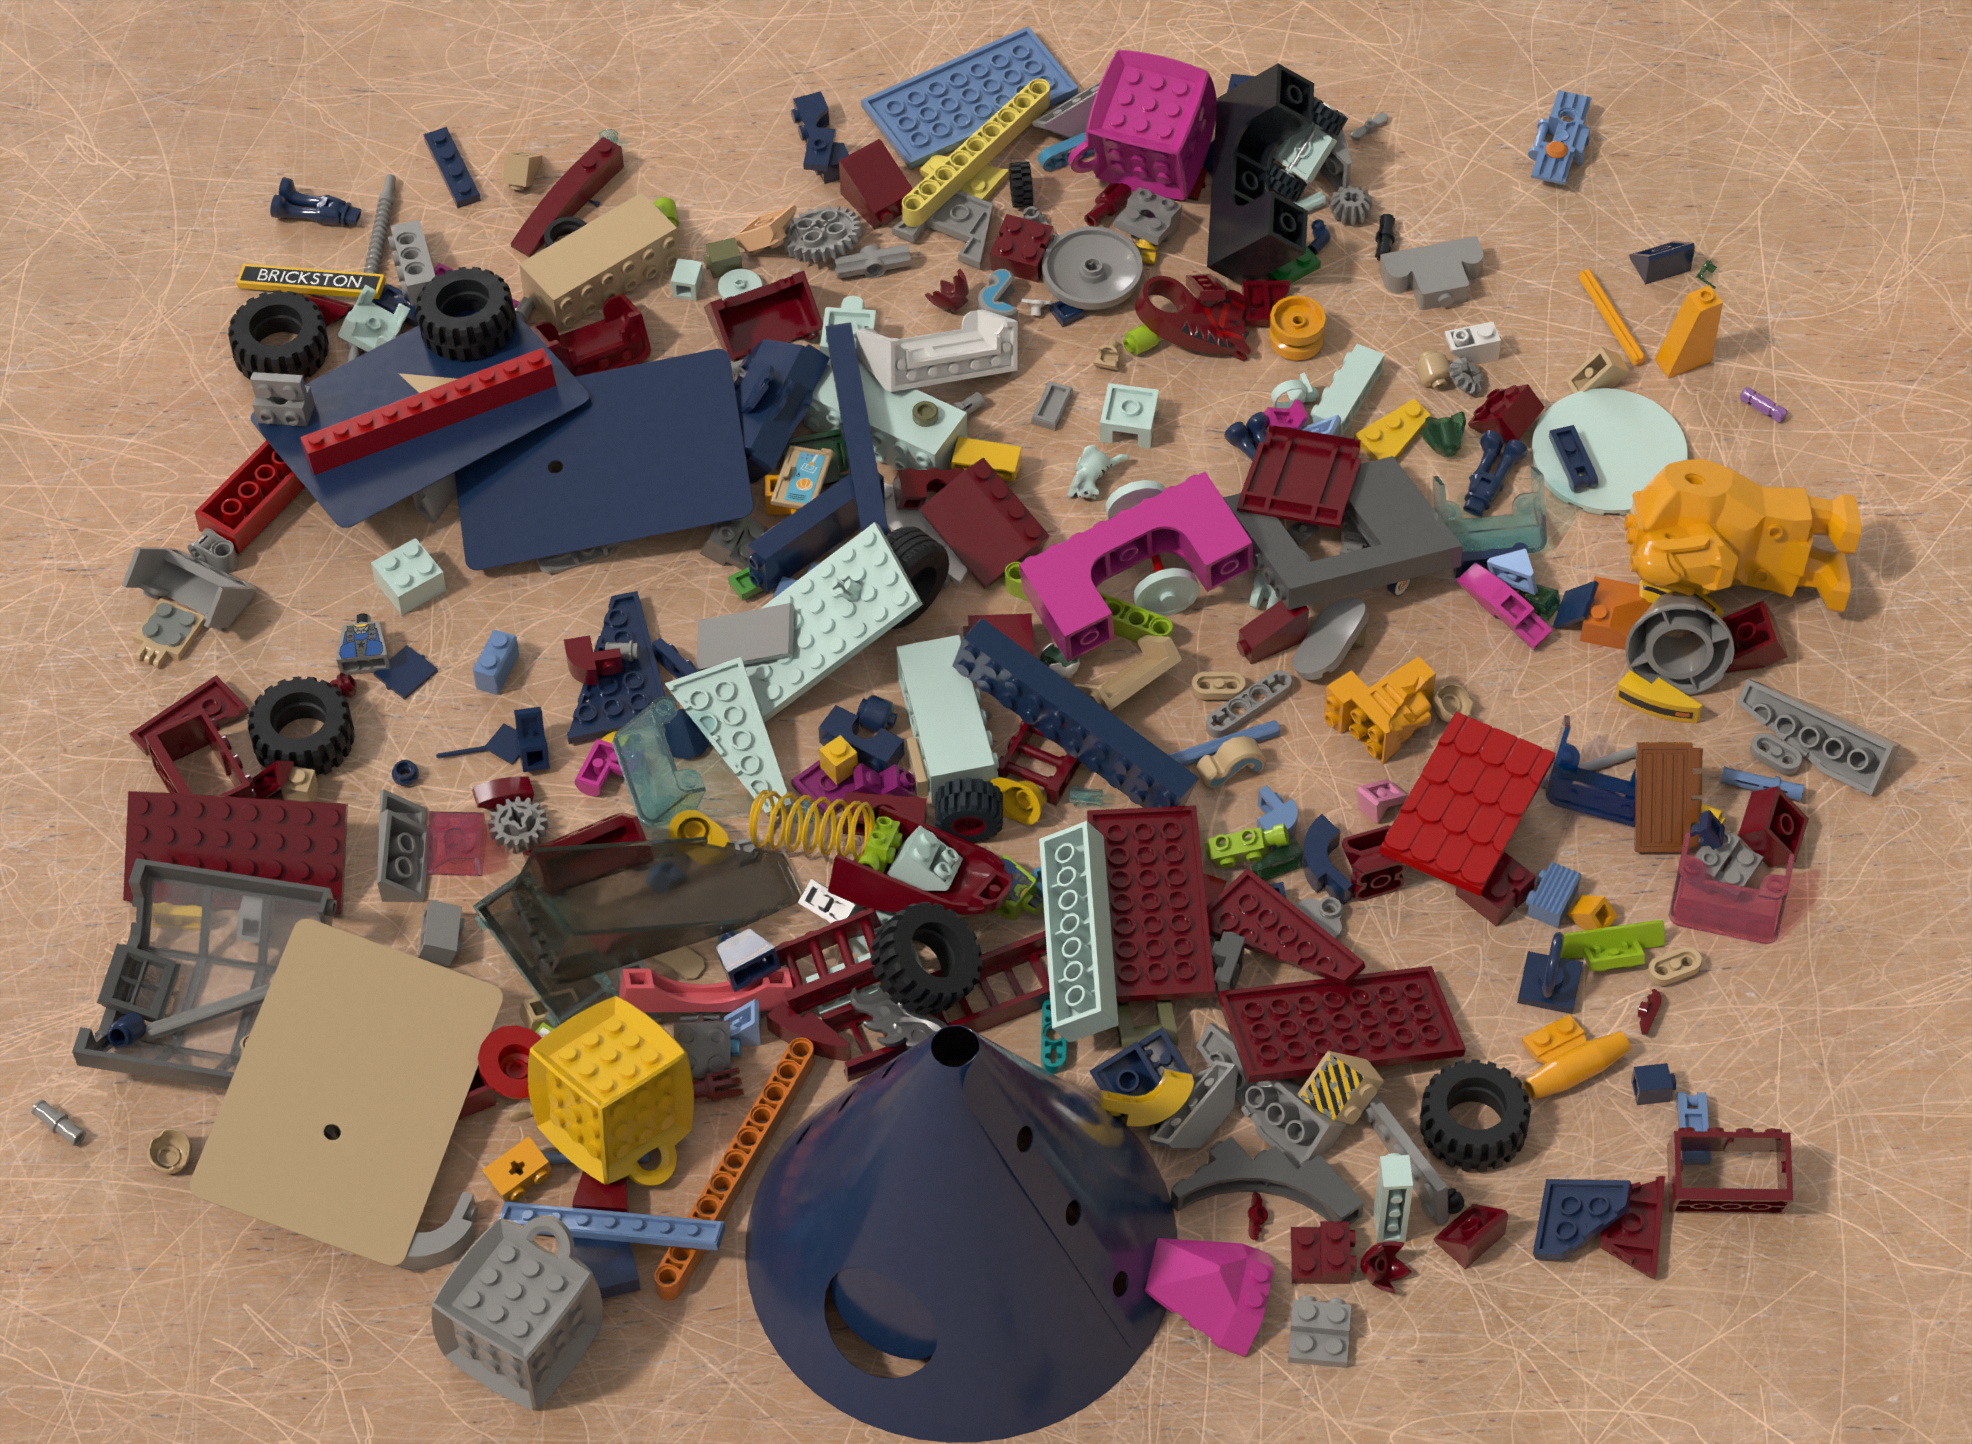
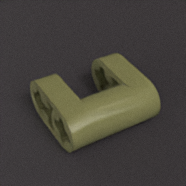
[1116,1000,1179,1051]

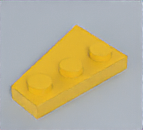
[1354,398,1431,461]

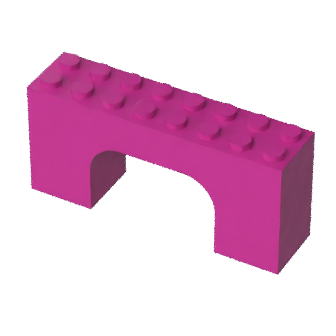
[1019,472,1253,662]

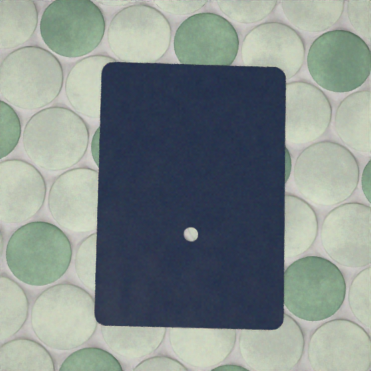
[250,310,589,528]
[455,349,753,571]

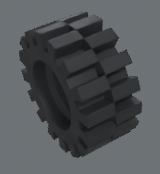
[1009,161,1034,208]

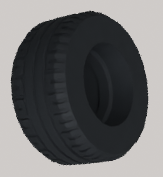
[885,526,949,629]

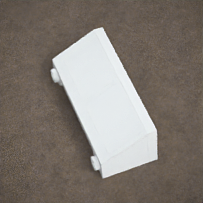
[856,309,1018,392]

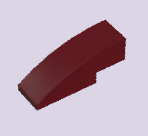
[766,1001,851,1061]

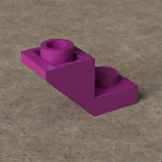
[853,763,915,797]

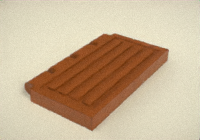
[1634,742,1703,852]

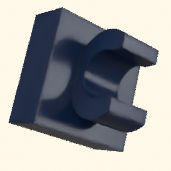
[1690,810,1725,850]

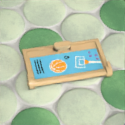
[770,446,835,509]

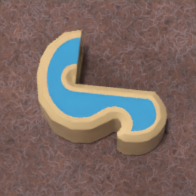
[1197,736,1266,788]

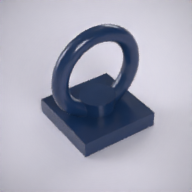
[1517,932,1583,1014]

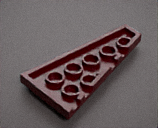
[1207,868,1366,986]

